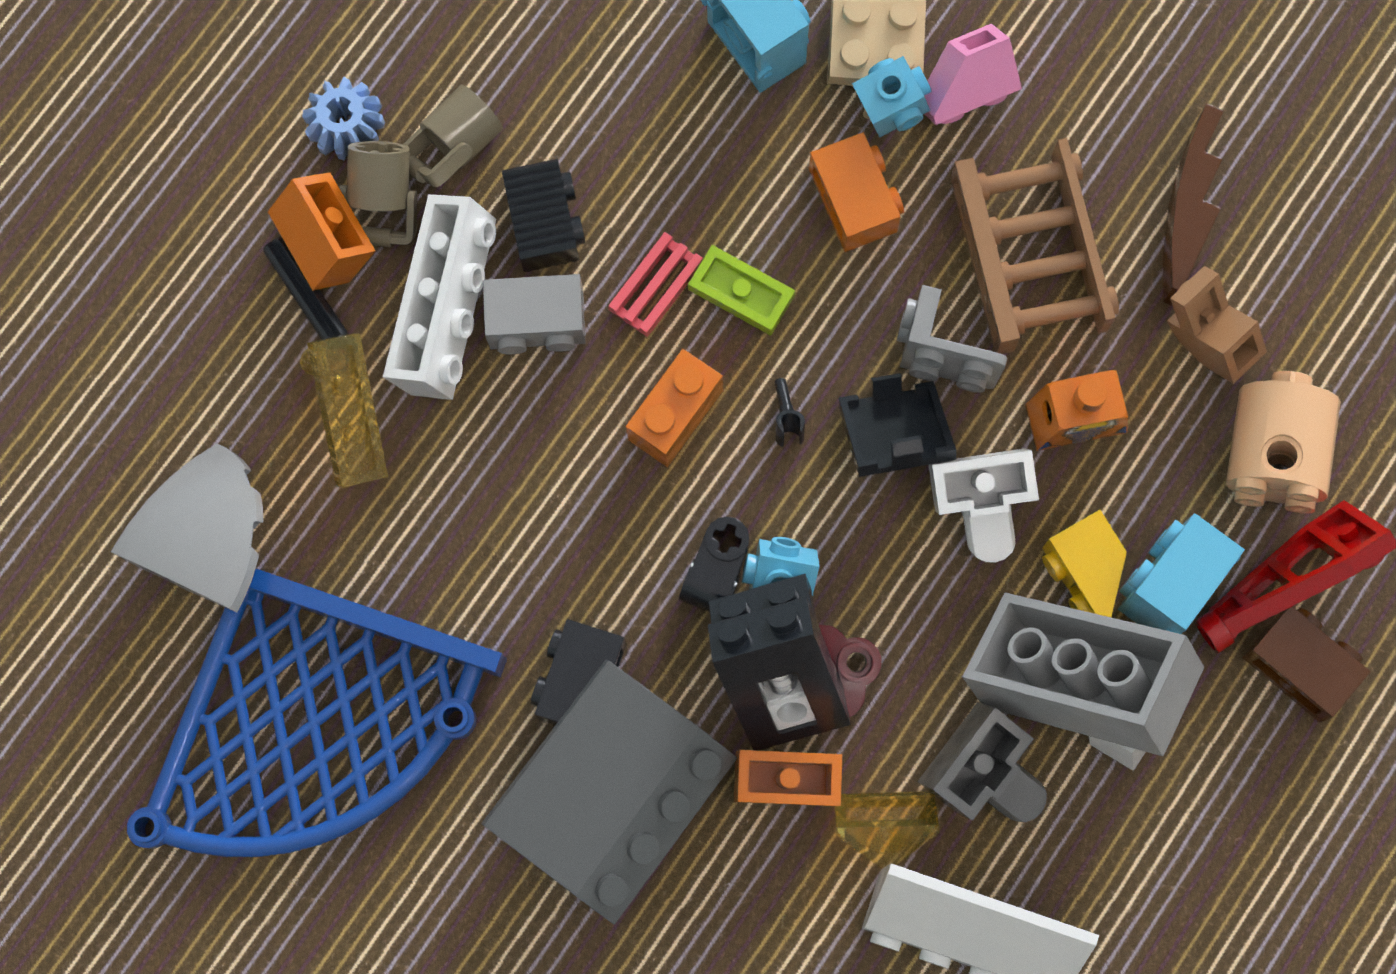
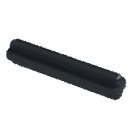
[263,237,357,361]

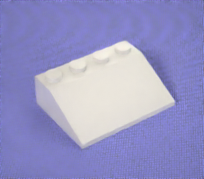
[862,863,1099,974]

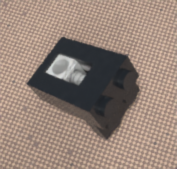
[708,573,851,751]

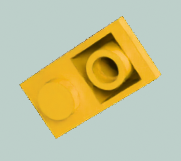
[1042,510,1127,617]

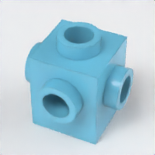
[852,56,932,137]
[742,537,819,596]

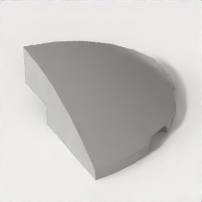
[111,444,263,613]

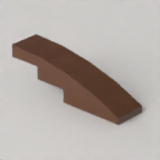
[1163,103,1224,306]

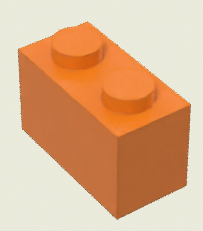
[809,132,904,252]
[268,172,376,291]
[625,349,723,467]
[734,750,842,806]

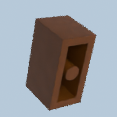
[1242,606,1371,723]

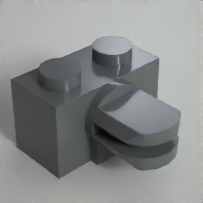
[917,702,1047,822]

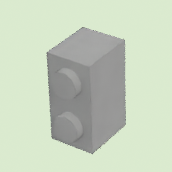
[483,274,586,354]

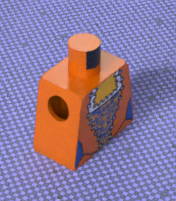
[1026,370,1128,451]

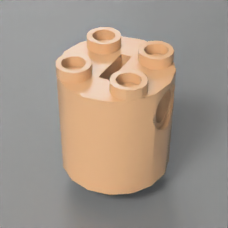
[1226,371,1341,513]

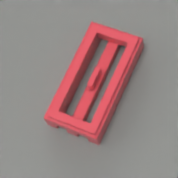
[608,232,703,337]

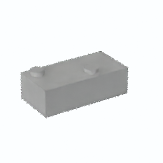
[962,593,1204,756]

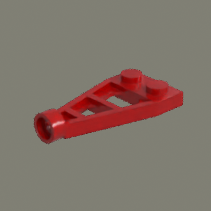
[1194,500,1396,654]

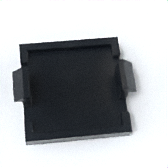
[839,373,956,477]

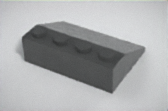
[481,659,737,925]

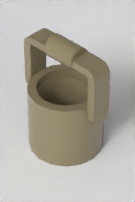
[403,84,503,187]
[339,141,417,248]

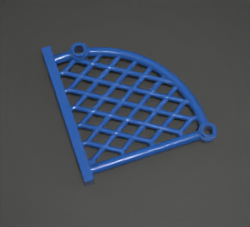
[127,569,507,857]

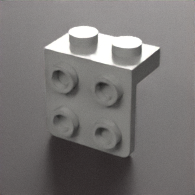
[896,285,1007,392]

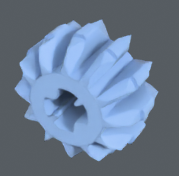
[302,77,385,161]

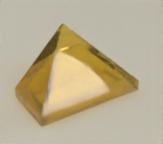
[834,792,939,869]

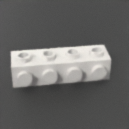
[383,194,496,400]

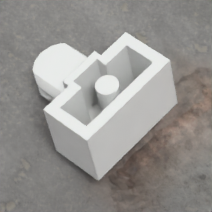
[928,448,1039,563]

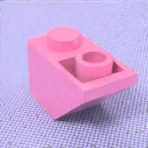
[924,24,1022,125]

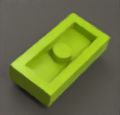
[688,245,795,336]

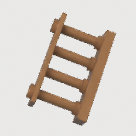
[950,138,1119,354]

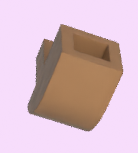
[1167,266,1267,384]

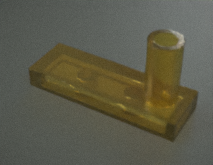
[300,333,388,488]

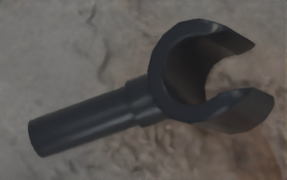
[775,378,805,447]

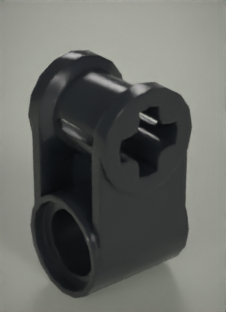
[678,516,749,612]

